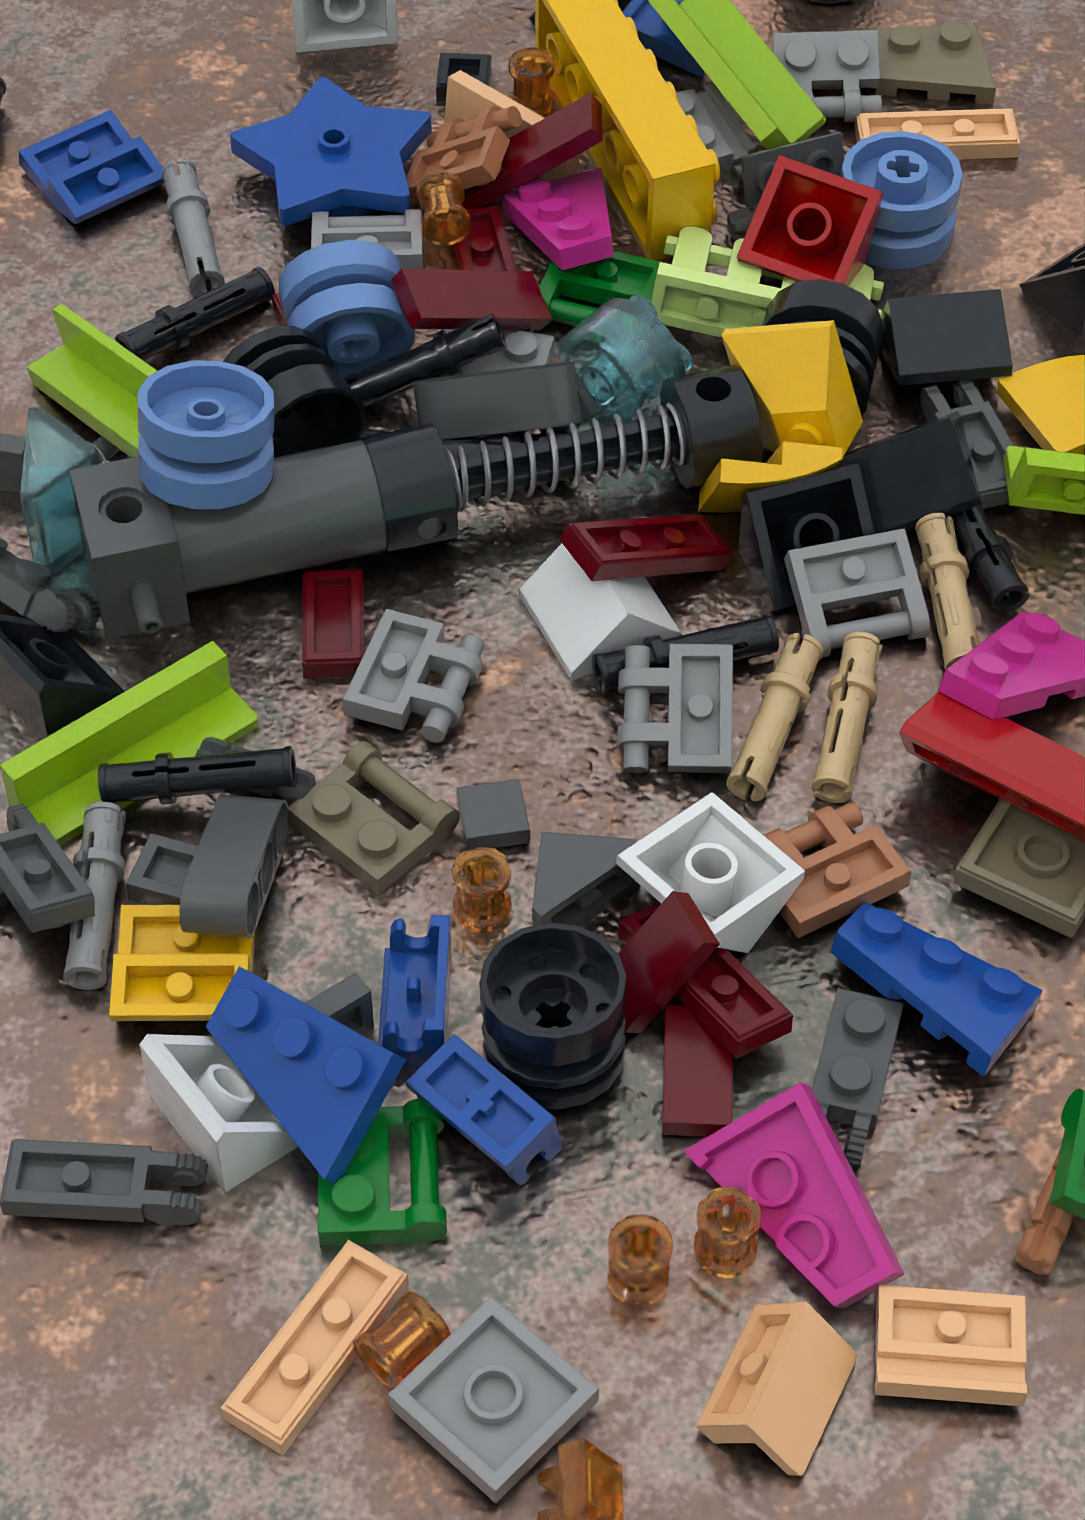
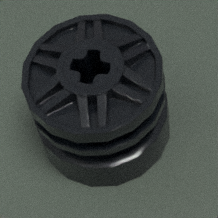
[762,279,884,417]
[223,326,366,458]
[479,923,626,1109]

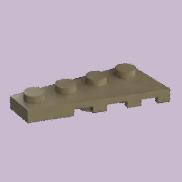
[818,22,996,105]

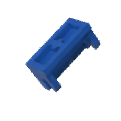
[378,915,452,1070]
[406,1034,563,1185]

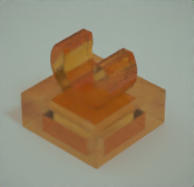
[537,1438,624,1520]

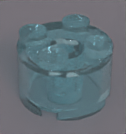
[553,295,693,425]

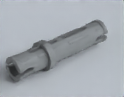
[161,158,225,296]
[63,802,126,990]

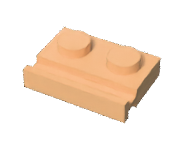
[875,1285,1027,1406]

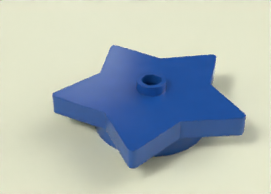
[230,77,432,226]

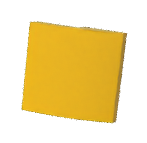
[998,355,1085,455]
[698,441,843,513]
[109,905,255,1021]

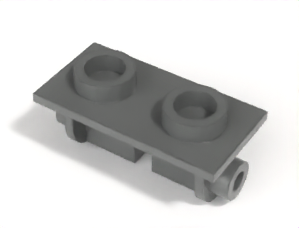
[731,132,844,209]

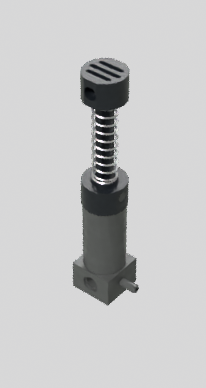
[69,365,762,640]

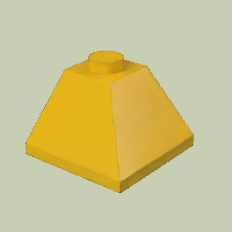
[721,320,863,459]

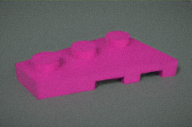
[502,168,614,270]
[938,611,1085,720]
[683,1082,905,1309]

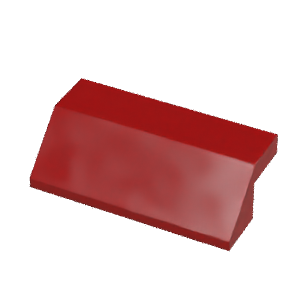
[899,691,1085,842]

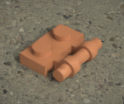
[406,106,522,205]
[763,802,911,938]

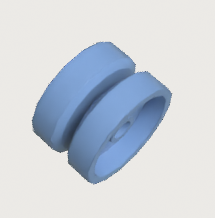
[841,131,963,270]
[279,240,415,377]
[138,361,274,509]

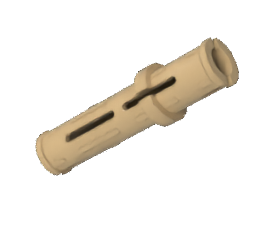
[915,513,979,670]
[811,632,883,803]
[726,633,824,801]

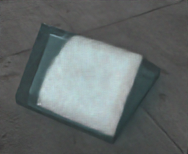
[20,407,100,577]

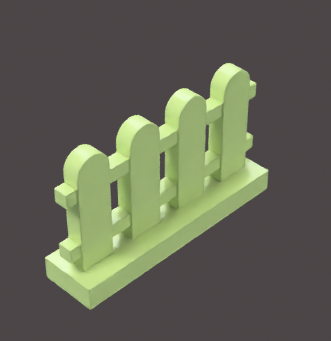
[647,226,884,337]

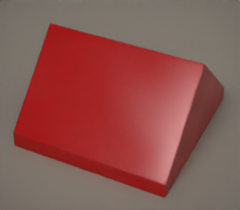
[737,155,883,286]

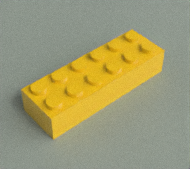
[535,0,720,261]

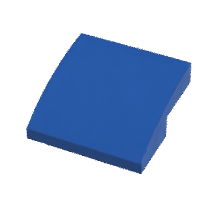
[19,110,165,224]

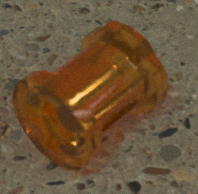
[508,47,555,117]
[416,172,471,246]
[452,846,512,933]
[693,1186,762,1278]
[607,1214,673,1305]
[353,1291,451,1390]

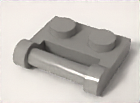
[311,209,423,269]
[784,528,930,658]

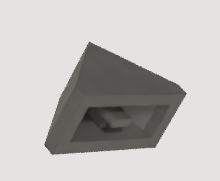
[532,832,641,927]

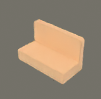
[696,1301,857,1476]

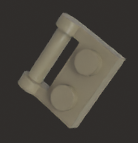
[288,741,460,895]

